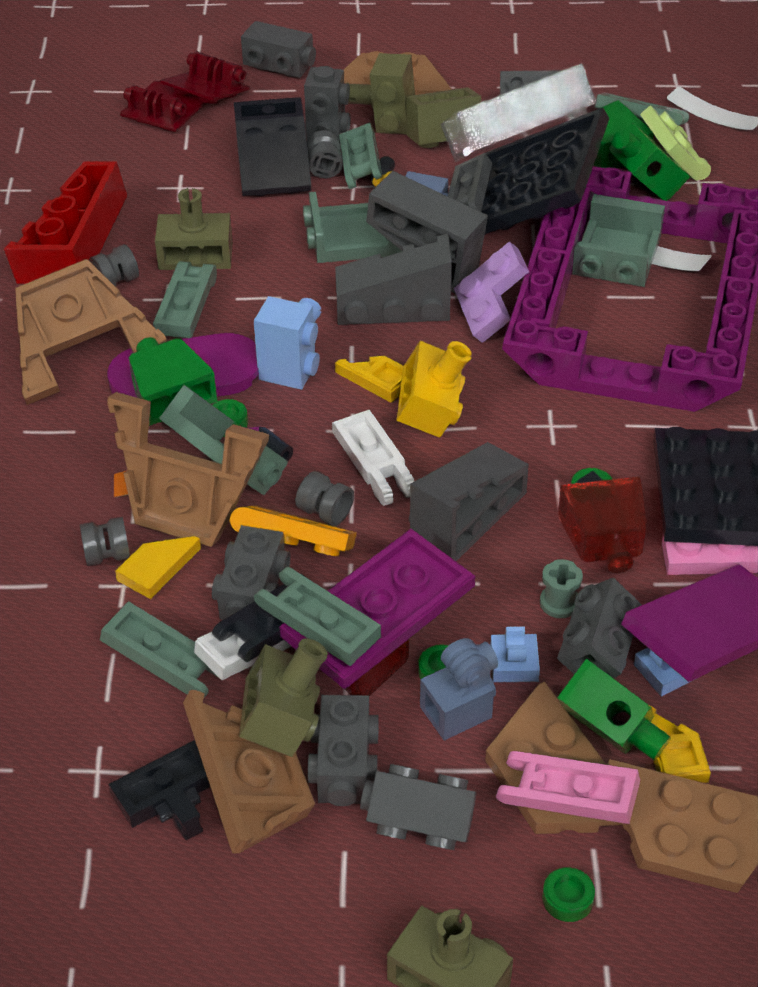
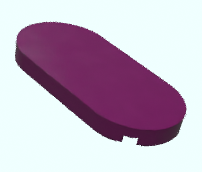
[107,333,259,398]

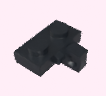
[108,740,210,840]

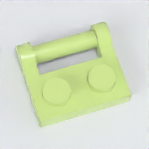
[640,105,711,181]

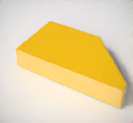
[335,356,403,403]
[115,536,201,599]
[649,705,711,783]

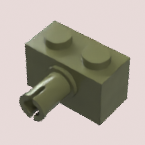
[345,53,415,134]
[406,87,482,148]
[155,188,233,270]
[239,638,328,757]
[387,905,513,987]

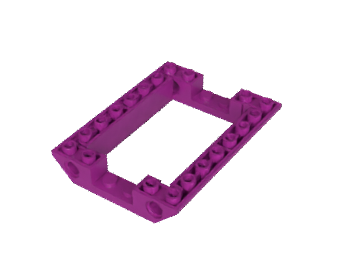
[502,166,758,412]

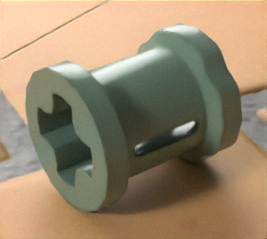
[540,559,583,618]

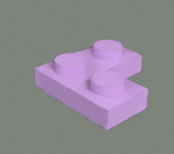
[454,241,529,343]

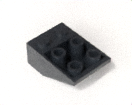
[234,97,312,196]

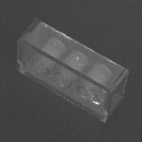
[440,63,597,163]

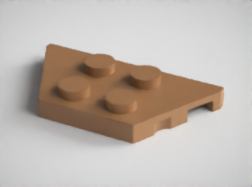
[344,51,451,95]
[485,682,622,834]
[183,690,315,853]
[607,759,758,893]

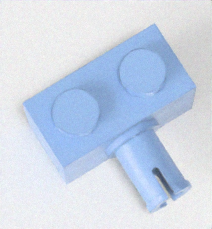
[254,296,321,390]

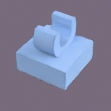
[490,626,540,682]
[634,648,689,696]

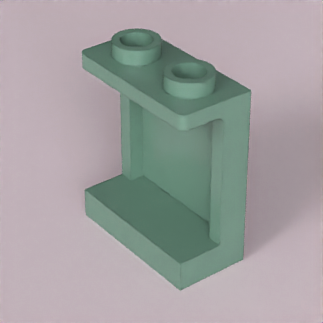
[303,192,403,263]
[573,194,665,287]
[159,385,288,495]

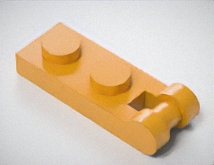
[230,506,357,556]

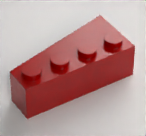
[4,161,127,284]

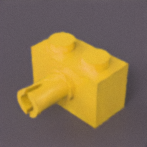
[396,341,472,438]

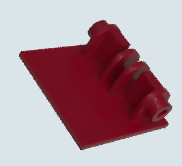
[160,51,250,103]
[120,80,205,132]

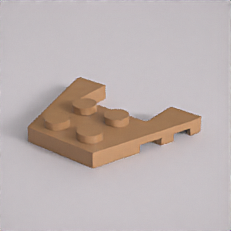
[15,259,167,405]
[107,392,269,547]

